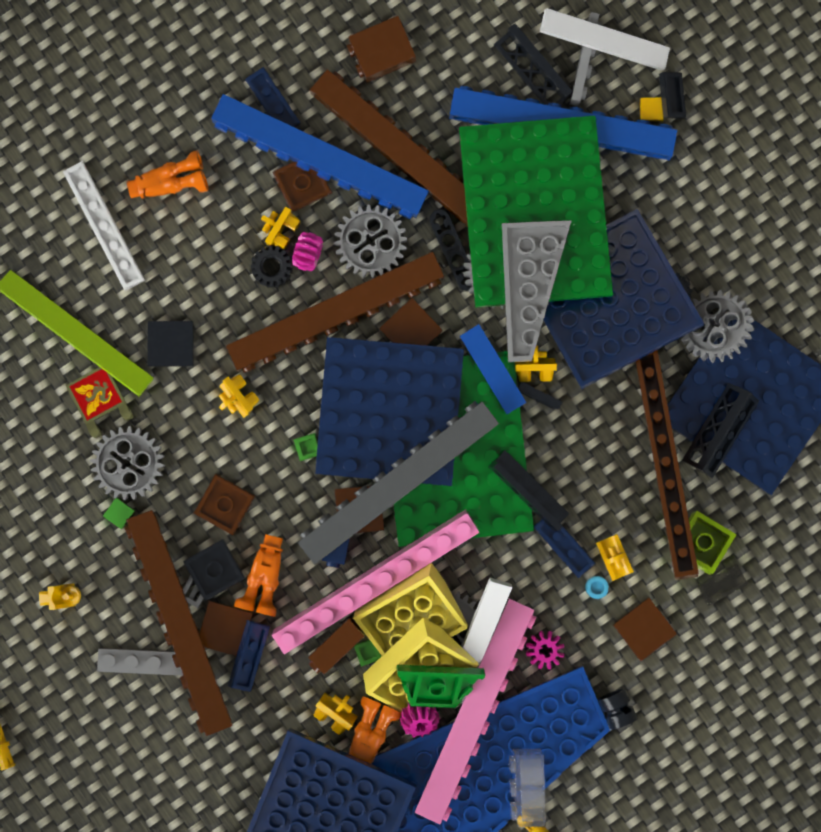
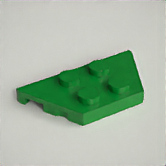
[396,665,486,708]

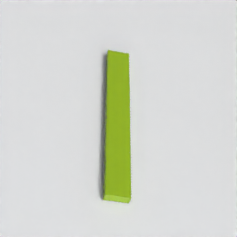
[0,270,154,397]

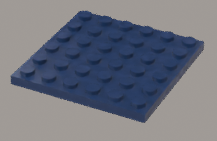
[543,209,704,389]
[667,320,821,495]
[315,337,464,486]
[247,728,417,832]

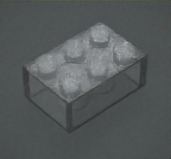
[509,749,546,827]

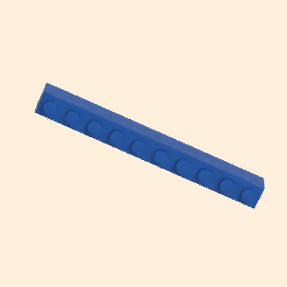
[449,86,677,161]
[211,94,429,219]

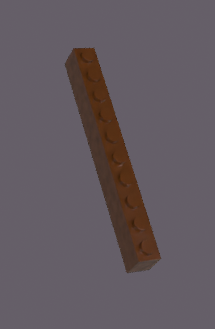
[310,69,468,227]
[226,252,444,374]
[635,350,699,580]
[124,510,233,736]

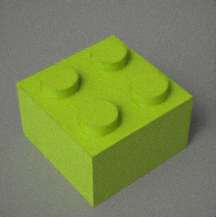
[689,511,737,575]

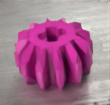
[292,232,323,271]
[526,631,564,669]
[400,703,440,738]

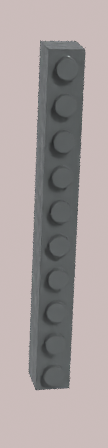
[298,401,499,565]

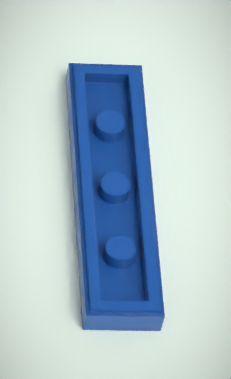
[459,324,527,414]

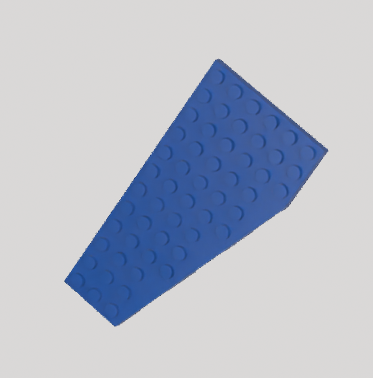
[371,666,610,832]

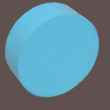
[585,576,609,599]

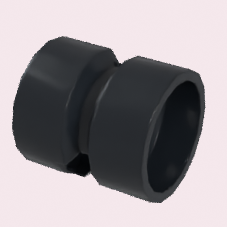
[598,688,638,730]

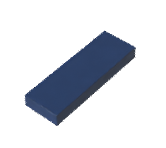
[245,67,301,128]
[533,519,595,578]
[228,620,270,692]

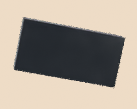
[659,72,686,119]
[518,382,562,411]

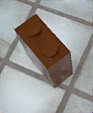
[346,16,416,83]
[308,616,365,674]

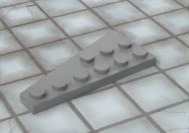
[502,220,572,362]

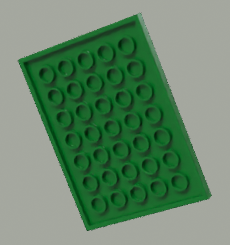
[459,116,613,308]
[394,351,534,547]

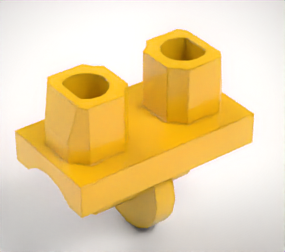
[261,206,301,250]
[515,345,557,382]
[219,374,259,418]
[596,534,634,581]
[39,583,81,610]
[314,693,357,735]

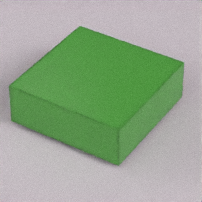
[294,433,318,461]
[103,498,135,529]
[354,639,382,667]

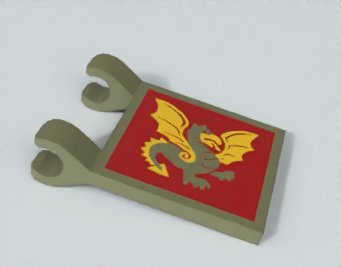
[65,367,134,438]

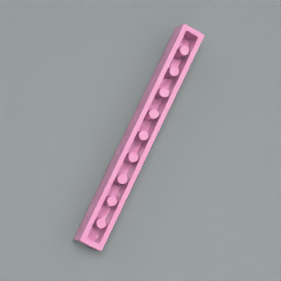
[272,509,479,654]
[414,599,537,824]

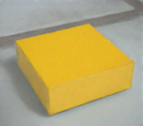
[640,97,663,122]

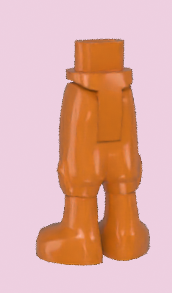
[127,150,209,199]
[234,534,283,617]
[349,696,402,764]

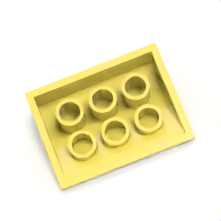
[353,563,468,656]
[363,617,479,712]

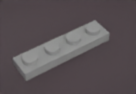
[569,12,602,106]
[97,648,183,676]

